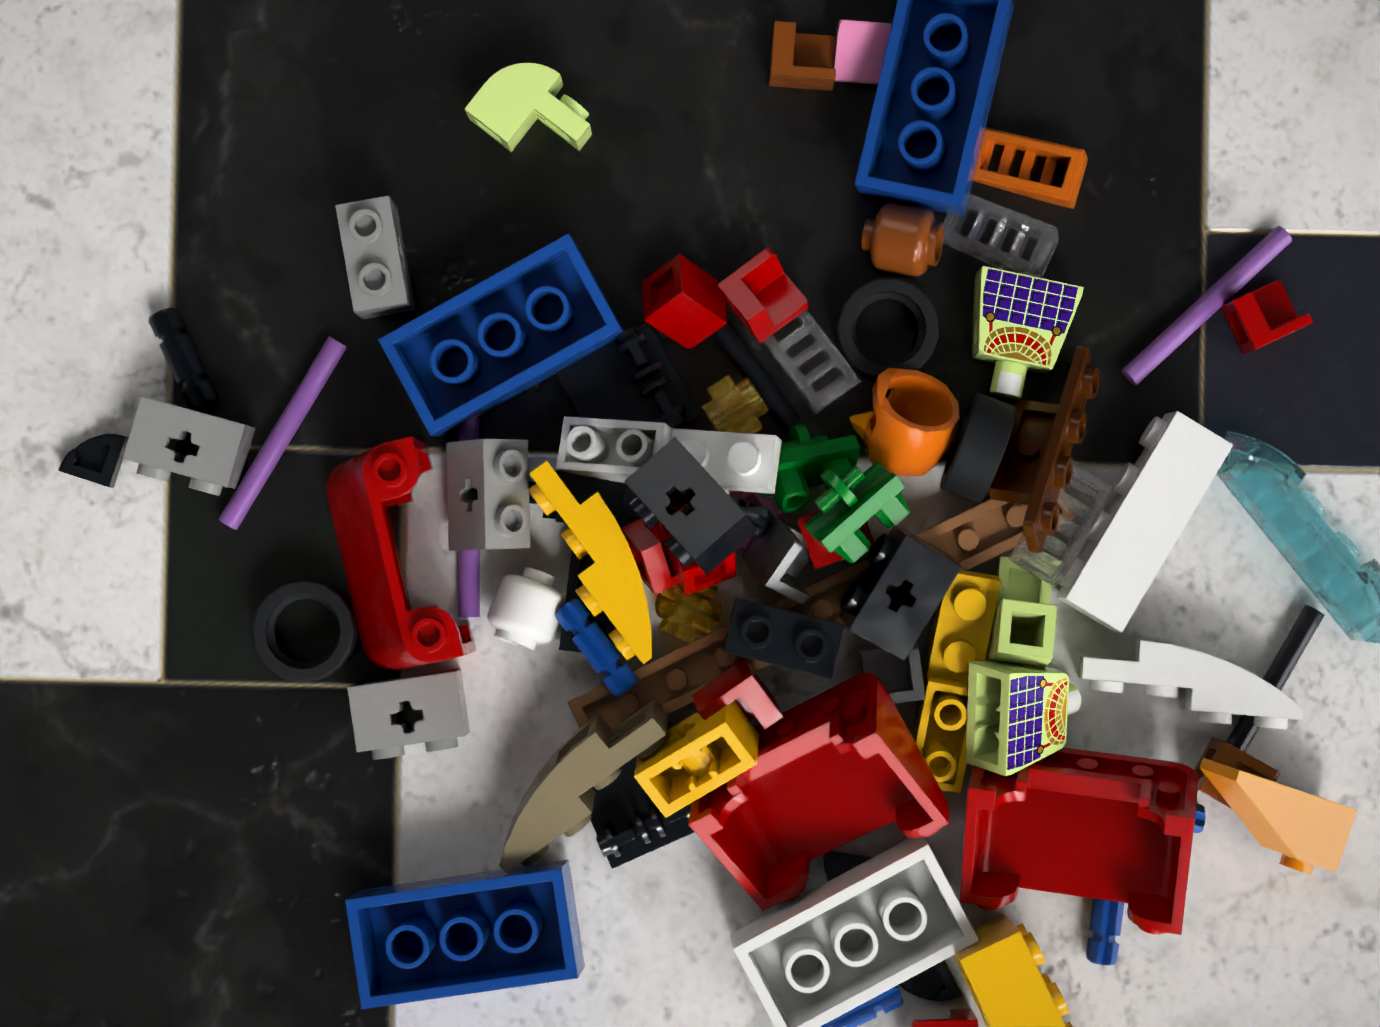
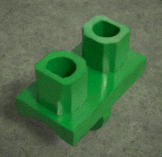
[761,423,860,513]
[803,461,910,563]

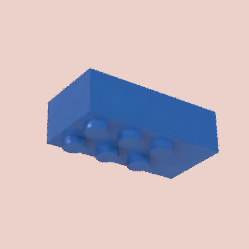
[855,0,1014,217]
[378,233,624,437]
[345,860,585,1009]

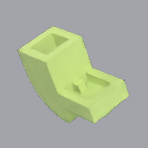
[465,63,592,152]
[987,556,1057,667]

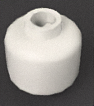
[487,567,566,651]

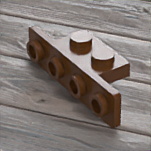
[989,346,1100,553]

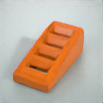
[973,127,1088,209]

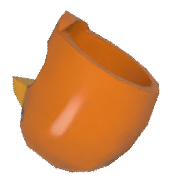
[849,368,960,477]

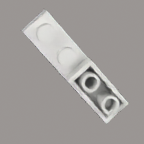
[556,416,782,495]
[1078,640,1304,729]

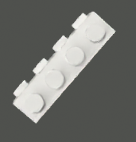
[1056,411,1233,632]

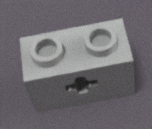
[335,196,415,319]
[123,396,255,496]
[446,439,531,551]
[347,669,470,760]

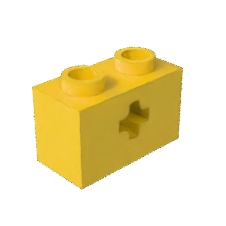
[634,701,759,818]

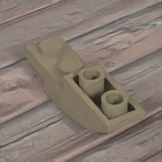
[499,699,668,874]

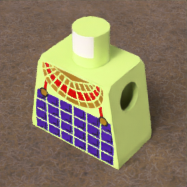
[972,266,1084,399]
[965,661,1081,776]

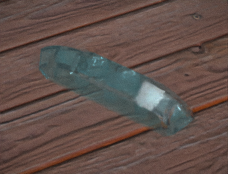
[1216,431,1380,643]

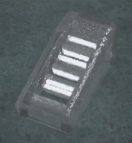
[943,194,1059,278]
[763,309,861,415]
[1009,463,1114,586]

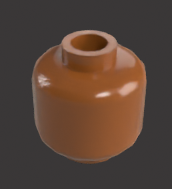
[862,203,944,276]

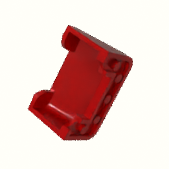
[326,436,476,671]
[688,673,949,911]
[960,747,1199,935]

